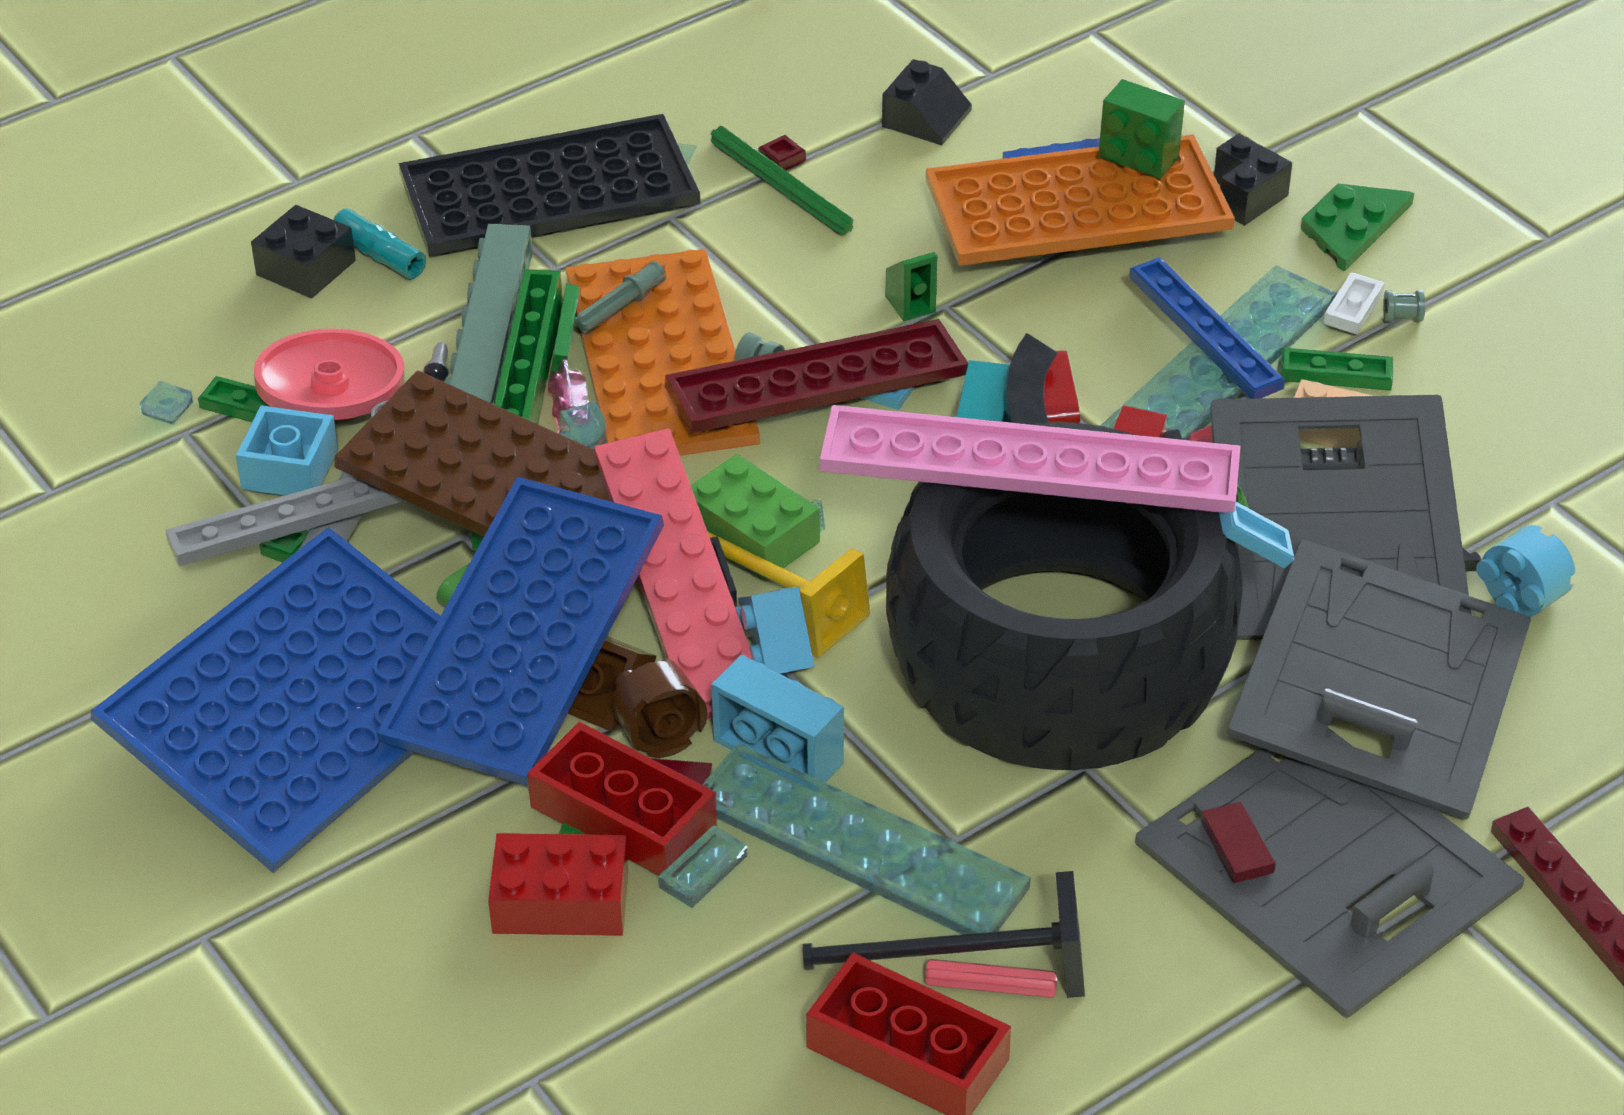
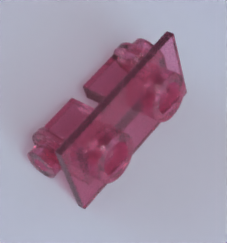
[548,358,593,434]

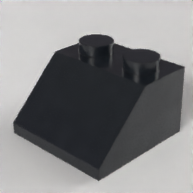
[882,59,972,145]

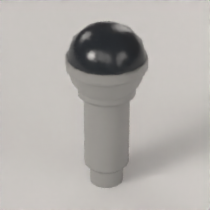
[423,342,449,382]

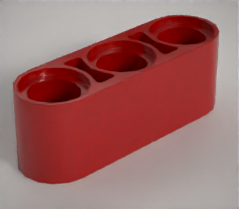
[1044,350,1080,423]

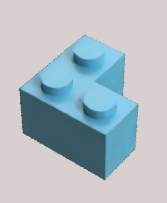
[735,586,815,674]

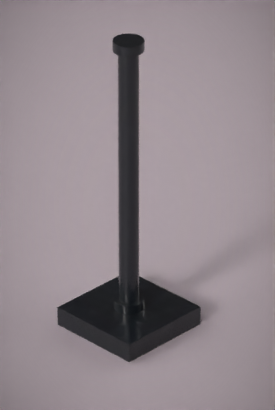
[803,871,1085,998]

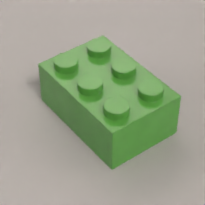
[691,454,820,581]

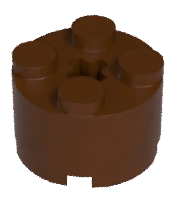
[612,659,708,758]

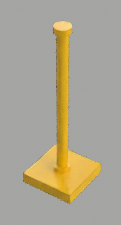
[707,531,871,658]

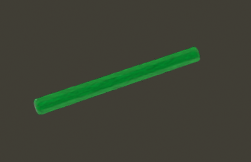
[710,126,854,235]

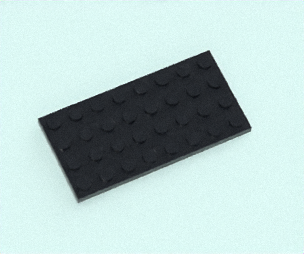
[398,114,701,256]

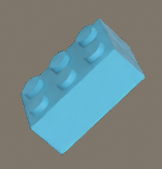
[712,654,844,794]

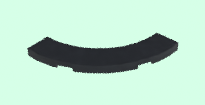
[1004,333,1058,424]

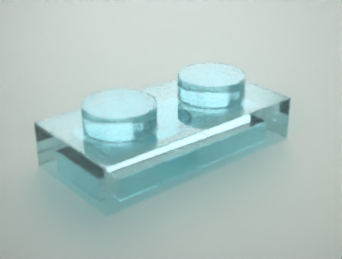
[658,825,747,908]

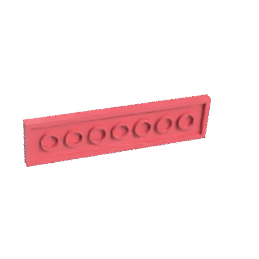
[594,428,753,720]

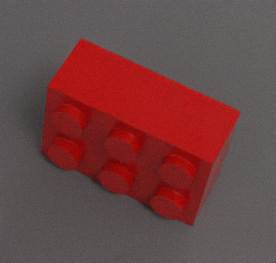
[488,833,629,936]

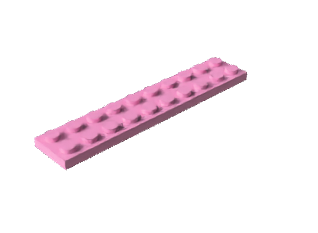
[820,405,1241,513]

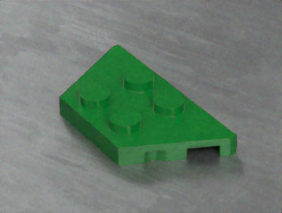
[1301,183,1414,271]

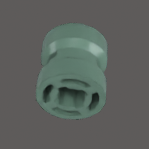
[734,332,785,361]

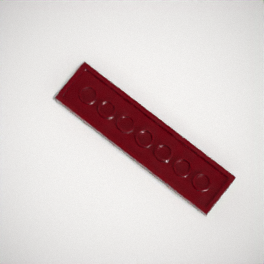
[665,319,969,433]

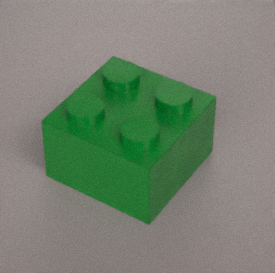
[1098,79,1185,179]

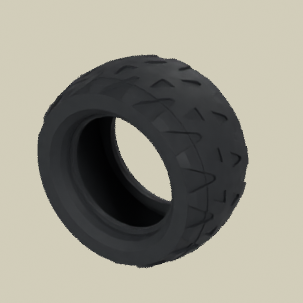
[886,422,1243,770]

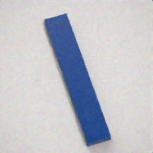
[1129,257,1285,399]

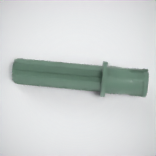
[575,261,667,333]

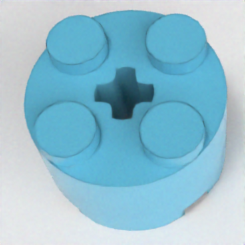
[1476,525,1575,617]

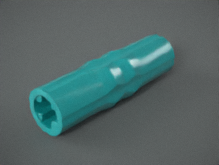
[333,208,426,280]

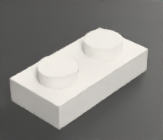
[1323,272,1385,335]

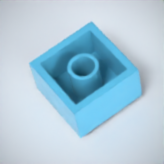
[236,405,338,496]

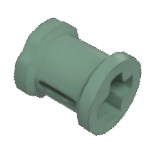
[1383,290,1425,322]

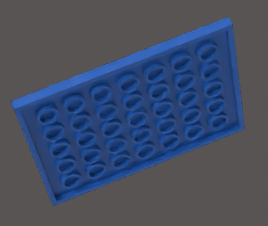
[91,527,440,873]

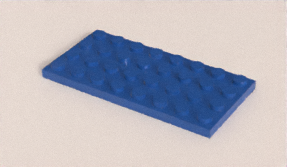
[377,477,664,786]

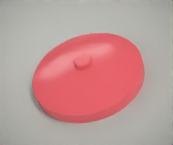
[254,329,404,420]

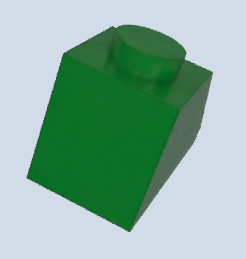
[885,252,938,322]

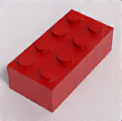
[527,721,717,880]
[806,952,1011,1115]

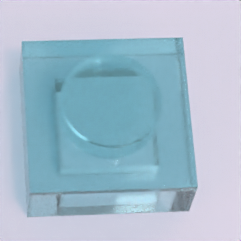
[139,381,193,424]

